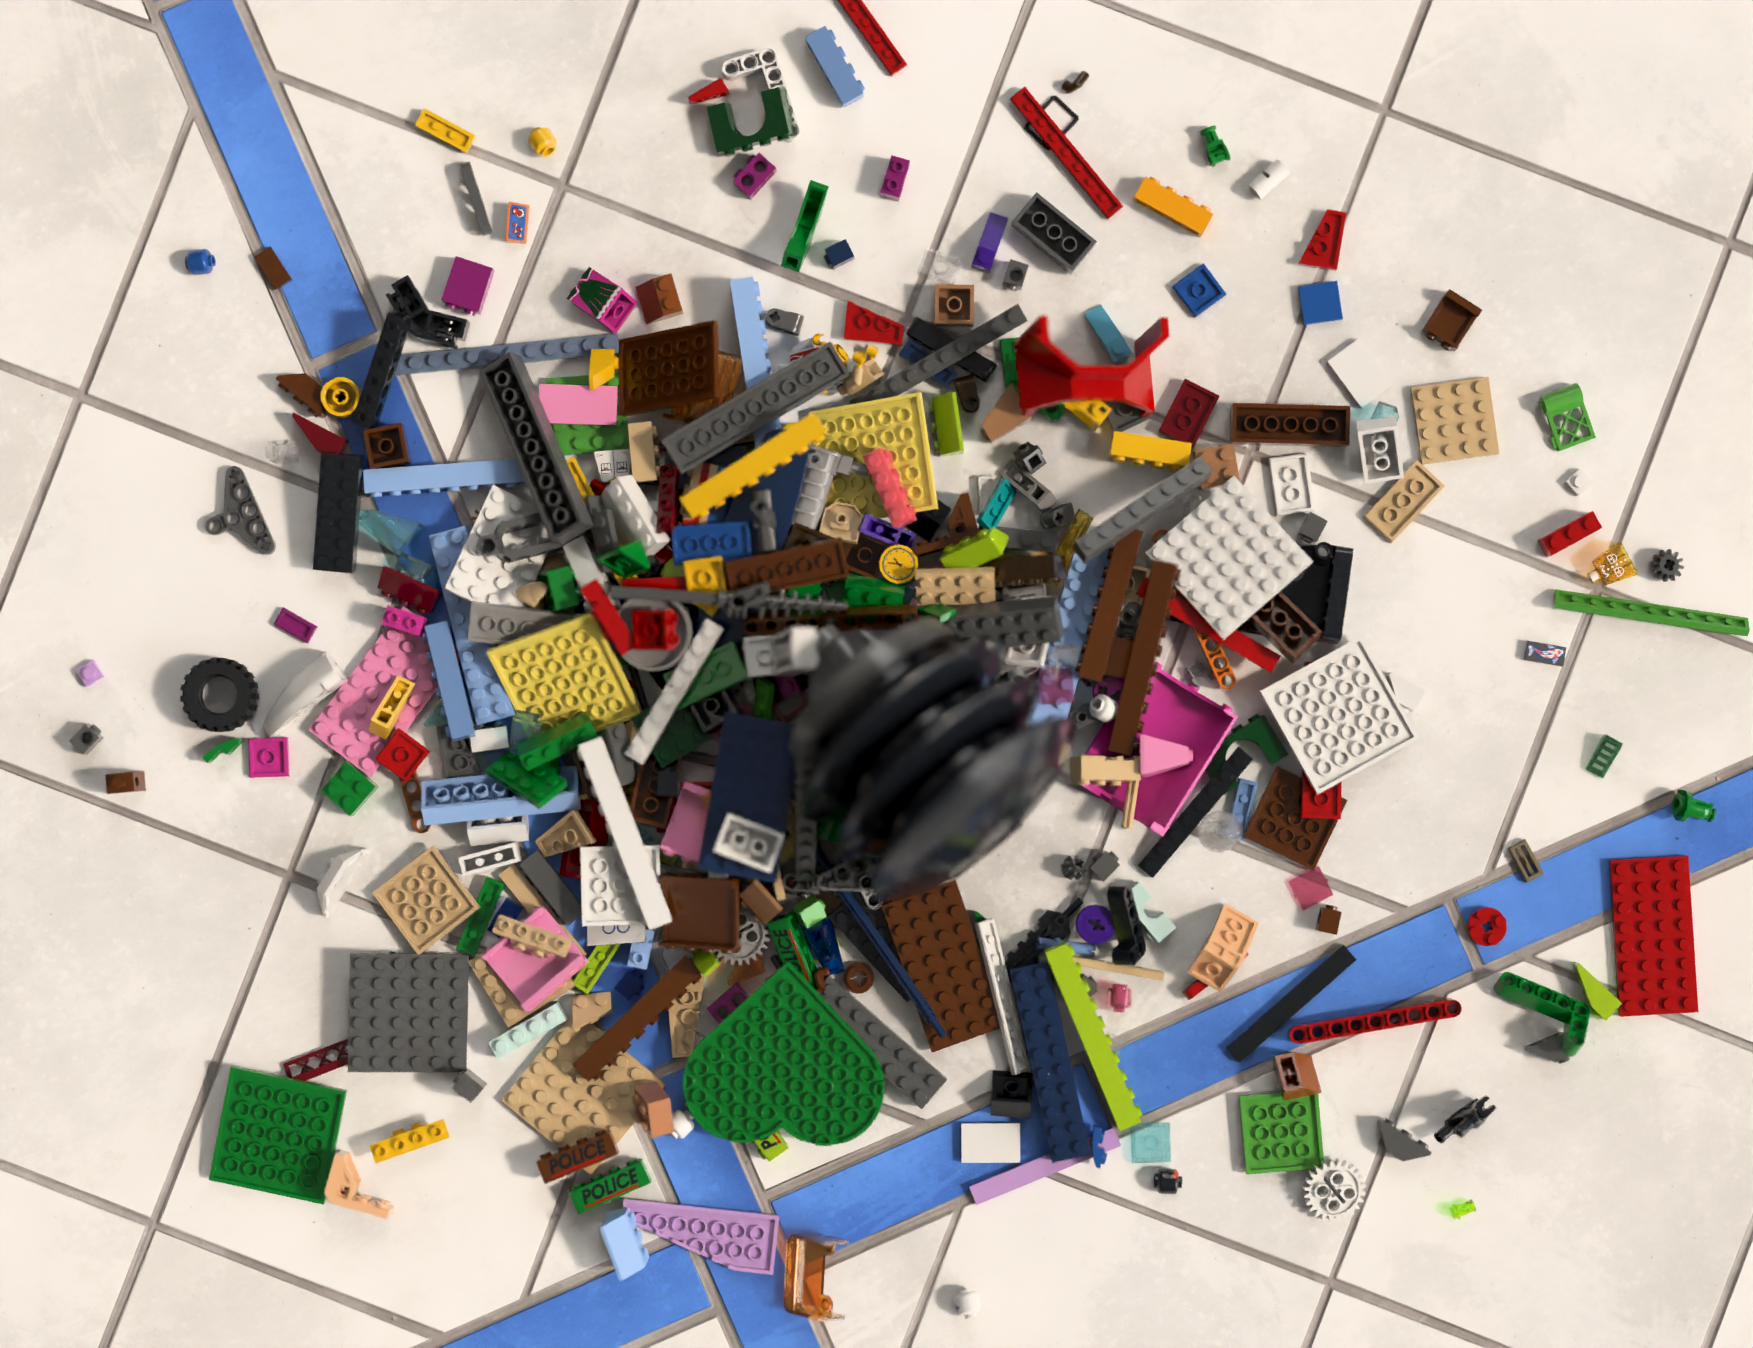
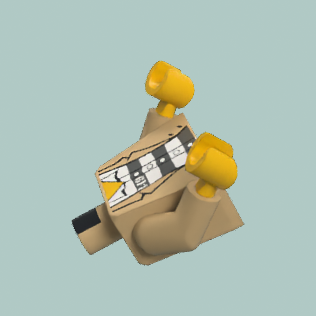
[837,345,884,396]

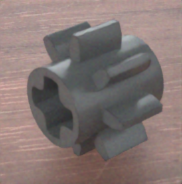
[1061,856,1086,880]

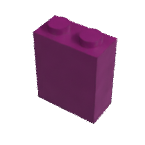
[441,256,495,316]

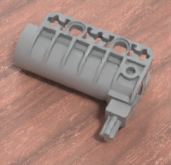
[783,444,869,548]

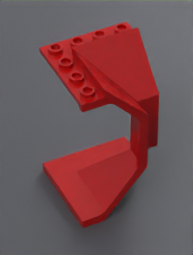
[1014,315,1170,417]

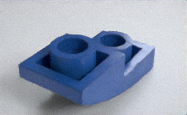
[1091,1124,1107,1169]

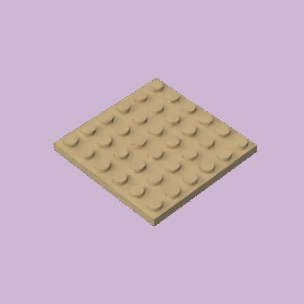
[501,1015,666,1175]

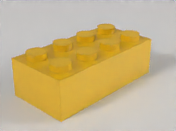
[1108,431,1192,472]

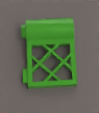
[1537,383,1596,451]

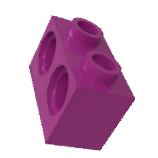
[733,153,777,200]
[880,155,910,202]
[707,982,749,1024]

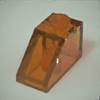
[727,954,766,986]

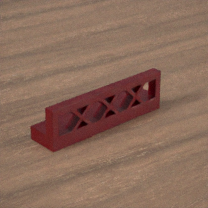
[283,1039,348,1081]

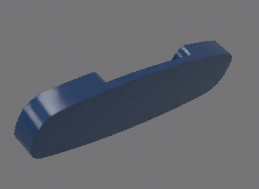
[695,428,811,650]

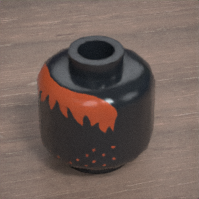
[1154,1168,1182,1194]

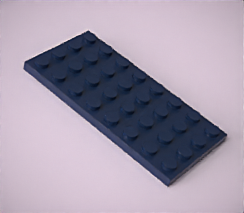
[697,712,796,883]

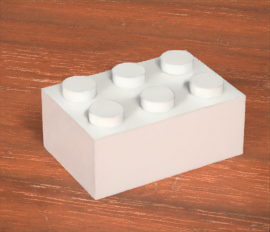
[1356,416,1404,484]
[713,814,784,872]

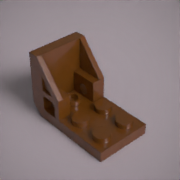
[914,492,978,557]

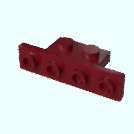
[656,462,680,534]

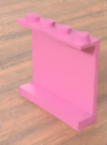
[660,781,734,877]
[482,906,589,1012]

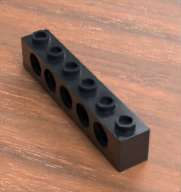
[352,310,413,429]

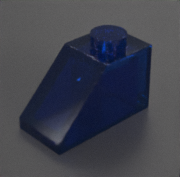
[487,897,525,938]

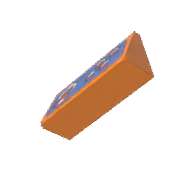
[505,202,529,244]

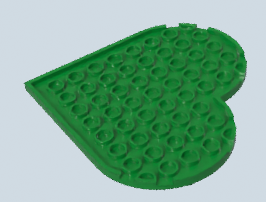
[683,960,885,1146]

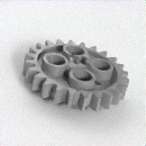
[712,905,770,967]

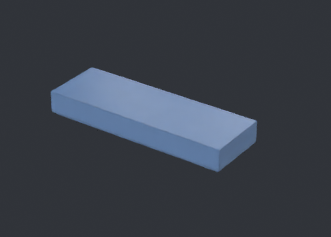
[1225,778,1258,839]

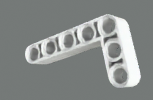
[722,48,800,143]

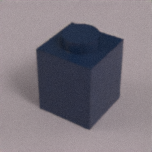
[823,239,854,269]

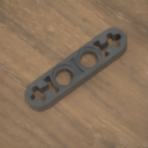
[460,161,493,236]

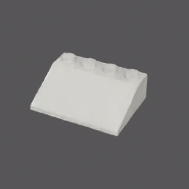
[601,475,671,556]

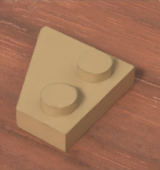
[572,992,612,1033]

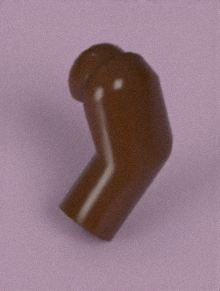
[813,966,830,992]

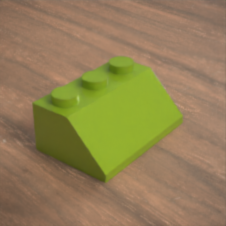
[929,392,964,457]
[940,527,1009,568]

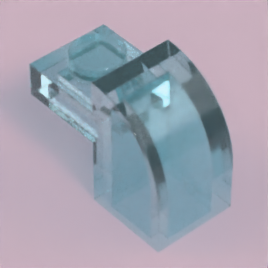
[394,552,440,588]

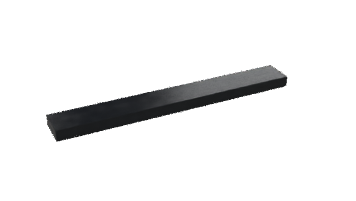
[1226,945,1357,1063]

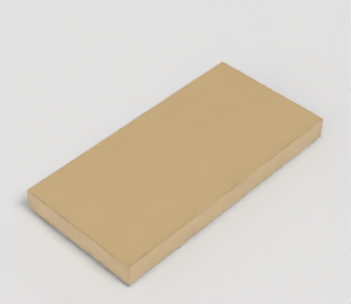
[1363,459,1445,543]

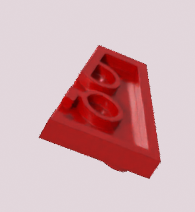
[1298,209,1346,271]
[844,301,904,346]

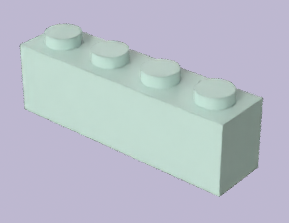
[488,1002,568,1059]

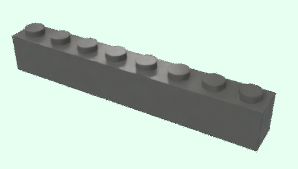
[1073,456,1212,564]

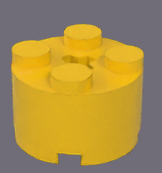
[321,377,362,418]

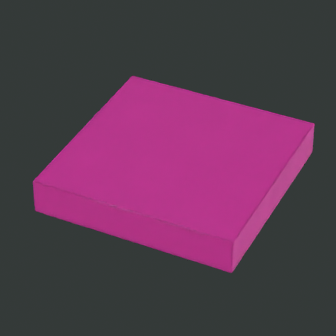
[248,737,290,778]

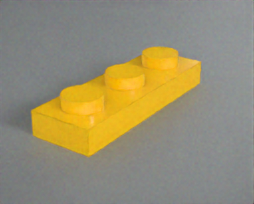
[415,108,476,154]

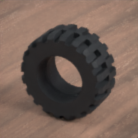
[180,657,259,732]

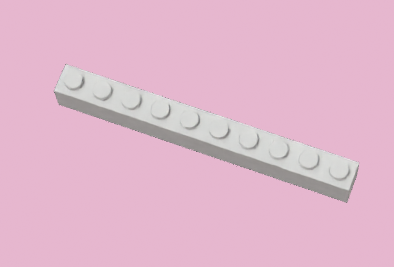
[577,736,672,930]

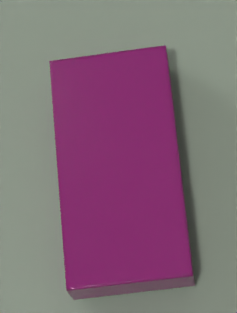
[274,607,318,643]

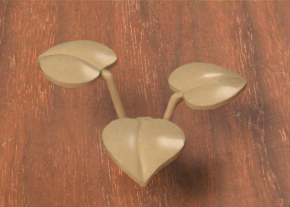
[515,554,568,609]

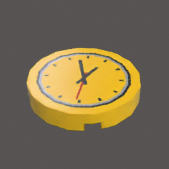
[879,545,918,584]

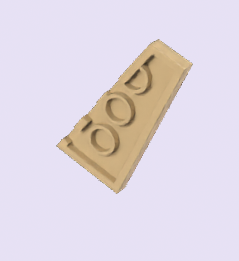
[668,976,705,1058]

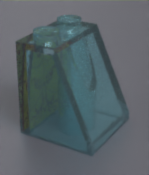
[359,509,425,556]

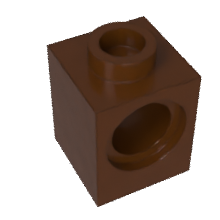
[1315,904,1342,935]

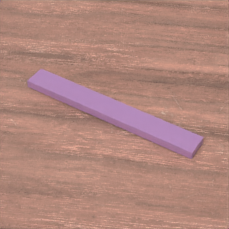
[969,1127,1121,1205]

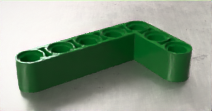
[1494,972,1590,1057]

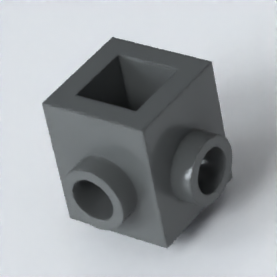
[1013,442,1046,475]

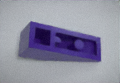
[971,212,1009,273]
[858,513,916,548]

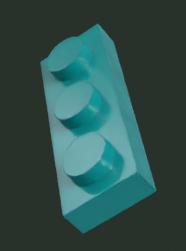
[976,478,1017,530]

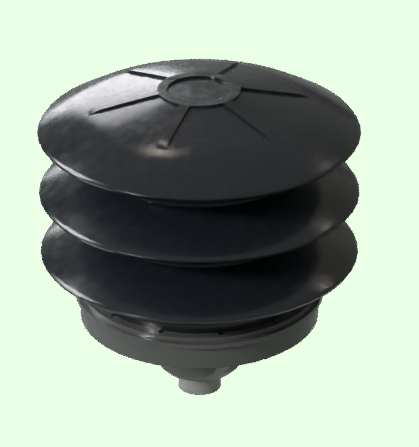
[789,617,1077,902]

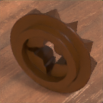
[843,962,874,994]

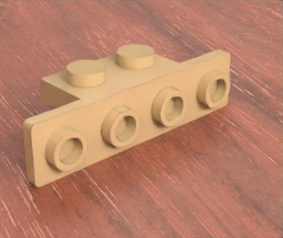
[492,915,572,958]

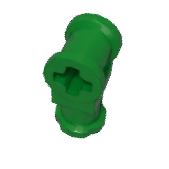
[1200,125,1231,167]

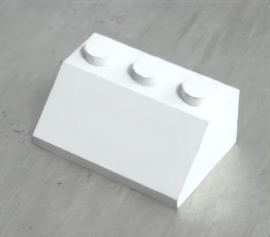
[467,815,529,846]

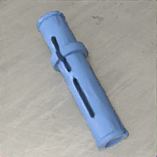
[1036,937,1096,956]

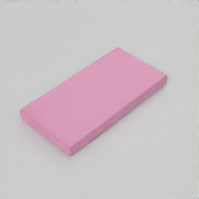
[539,384,618,426]

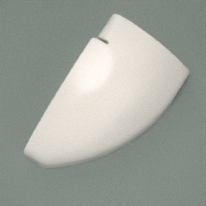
[263,651,348,738]

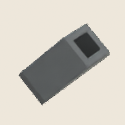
[1377,1118,1432,1161]

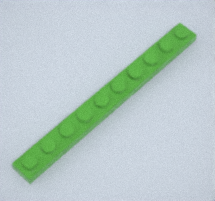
[1553,589,1750,637]

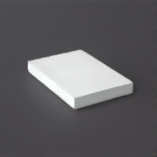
[1327,339,1393,409]
[1268,453,1315,516]
[961,1123,1020,1163]

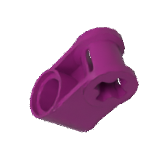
[1092,675,1125,698]

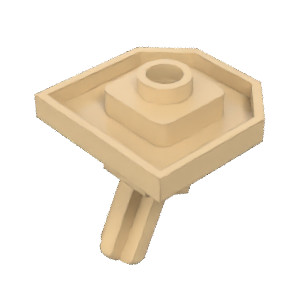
[819,502,863,544]

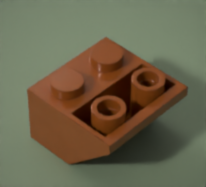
[1273,1052,1322,1101]

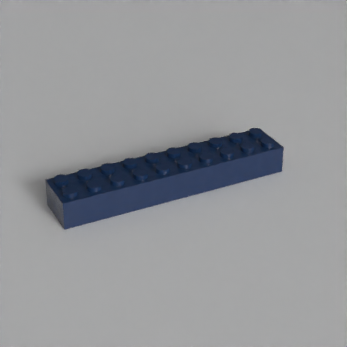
[1009,960,1091,1163]

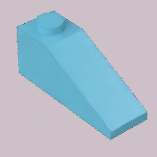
[1084,305,1132,365]

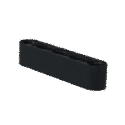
[906,317,997,382]

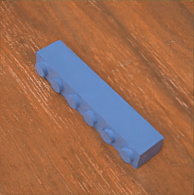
[422,621,475,742]

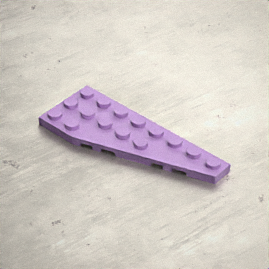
[623,1198,780,1275]

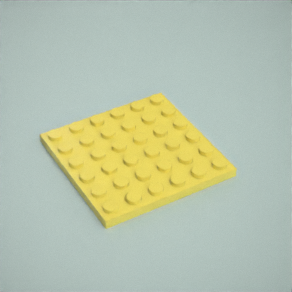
[809,392,938,519]
[486,613,642,738]

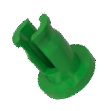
[1671,789,1716,822]

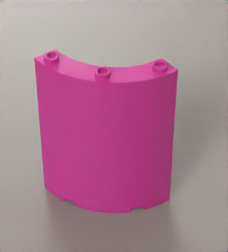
[1069,662,1238,836]

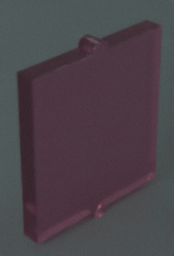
[1039,667,1074,705]
[1288,866,1334,910]

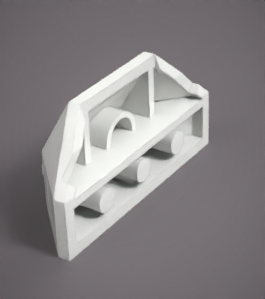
[317,848,370,918]

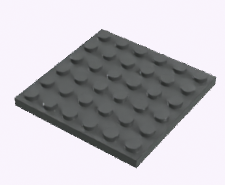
[348,953,469,1072]

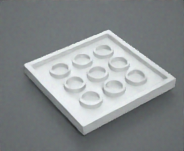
[580,845,660,926]

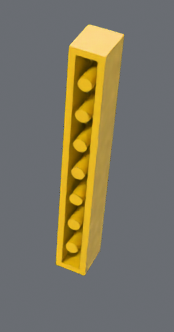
[680,413,827,520]

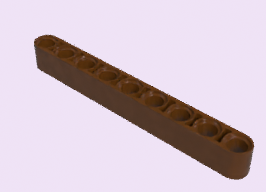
[743,604,919,636]

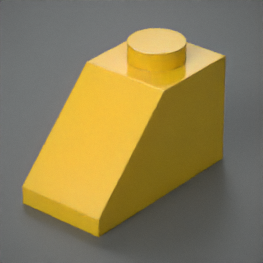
[589,349,619,390]

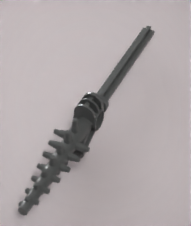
[610,580,847,619]

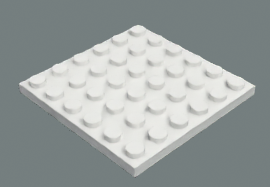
[1145,476,1313,640]
[1259,636,1419,795]

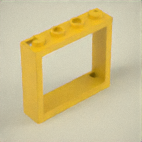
[1063,401,1112,432]

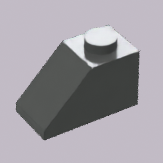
[1525,1032,1570,1064]

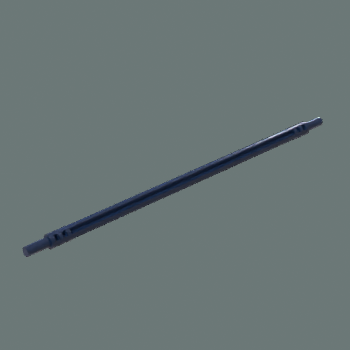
[787,806,947,1038]

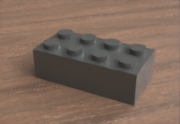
[1011,192,1097,275]

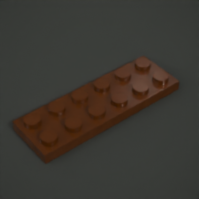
[725,537,849,601]

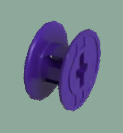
[1076,904,1115,944]

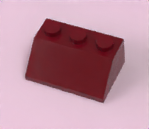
[377,566,442,615]

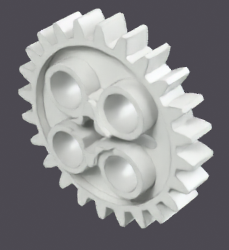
[1302,1158,1366,1222]

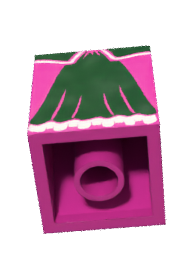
[567,267,638,334]

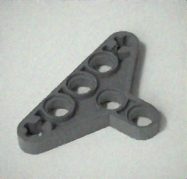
[205,466,276,555]
[814,855,883,910]

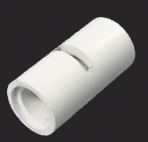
[1248,159,1290,200]

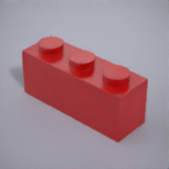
[1537,511,1602,557]

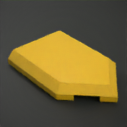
[683,556,728,617]

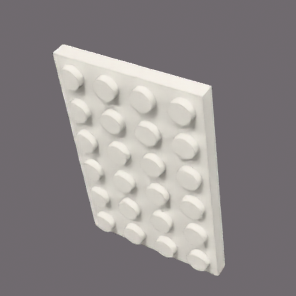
[444,485,551,607]

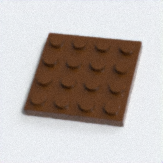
[1243,766,1348,870]

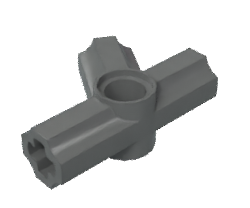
[751,490,777,551]

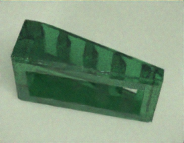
[1585,735,1623,778]

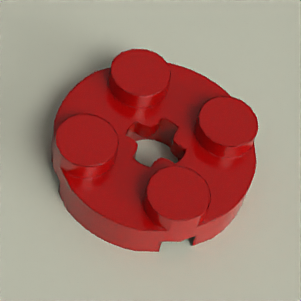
[1466,907,1507,946]

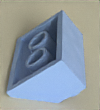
[599,1206,649,1281]

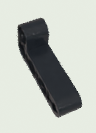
[1107,886,1146,965]

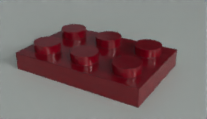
[1158,379,1219,448]

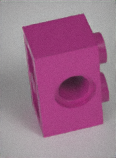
[381,605,427,637]

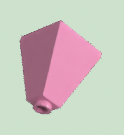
[1140,735,1193,778]

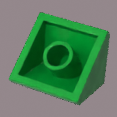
[595,540,650,579]

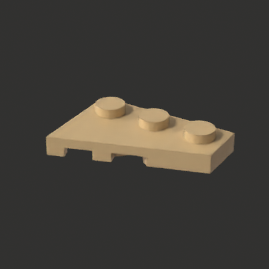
[535,809,597,857]

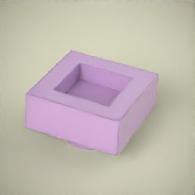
[76,660,105,687]

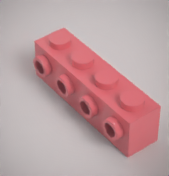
[863,448,917,528]

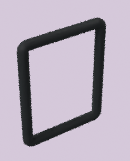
[1024,95,1079,150]

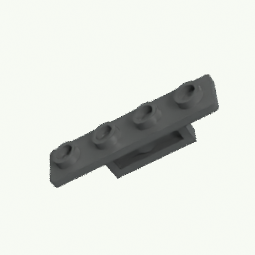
[585,496,619,573]

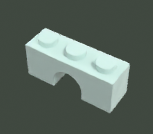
[1131,882,1177,943]

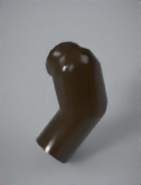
[1061,71,1089,94]

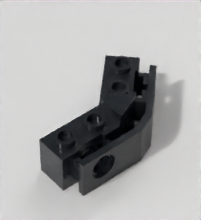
[386,275,470,349]

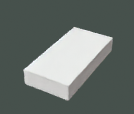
[977,475,997,515]

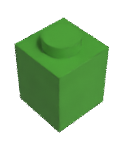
[792,895,827,929]

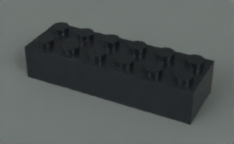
[313,451,364,573]

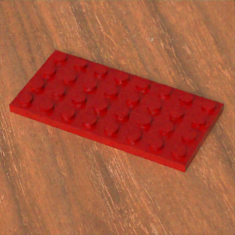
[1609,856,1699,1017]

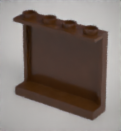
[658,873,740,954]

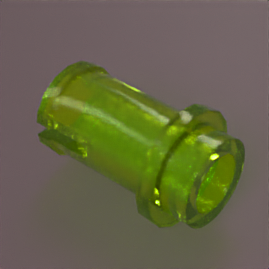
[1449,1199,1476,1219]

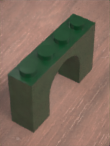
[707,87,795,157]
[1205,713,1289,794]

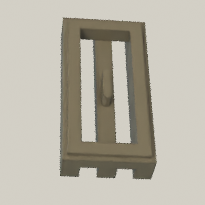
[1507,839,1544,883]

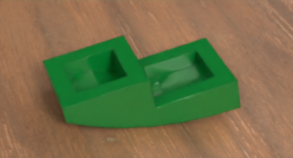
[202,738,244,763]

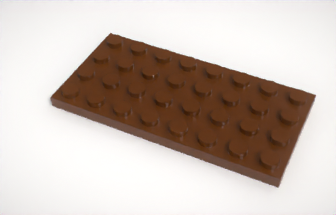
[881,880,1000,1053]

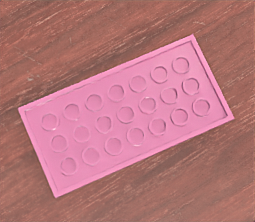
[308,606,461,777]

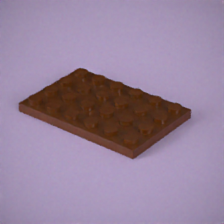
[619,320,720,417]

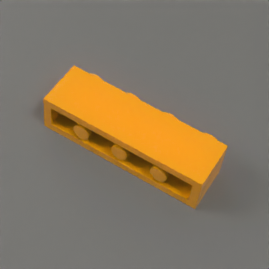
[1133,177,1213,238]

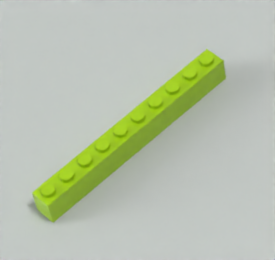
[1043,941,1142,1131]

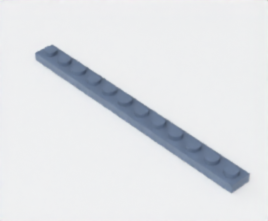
[394,334,619,376]

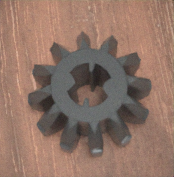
[1650,549,1684,582]

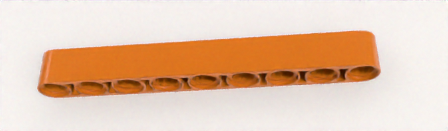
[1152,529,1236,690]

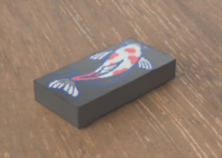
[1524,641,1566,667]

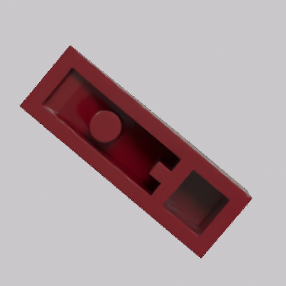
[292,412,348,453]

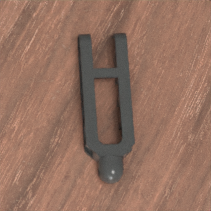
[476,512,594,563]

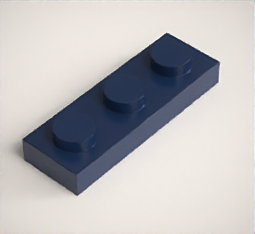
[899,338,957,389]

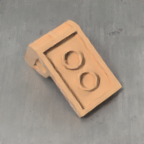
[1187,903,1259,992]
[324,1150,394,1219]

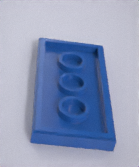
[671,521,753,566]

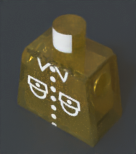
[1587,541,1638,585]

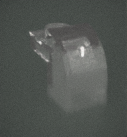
[1045,644,1081,683]

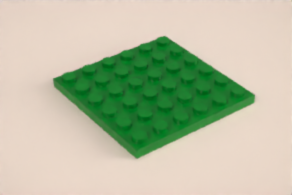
[209,1065,347,1205]

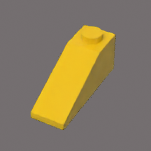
[368,675,415,740]

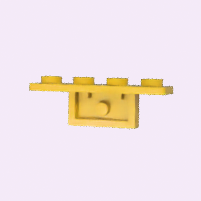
[370,1119,450,1163]

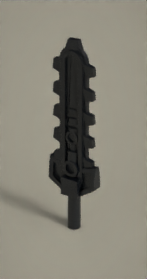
[1005,897,1084,983]

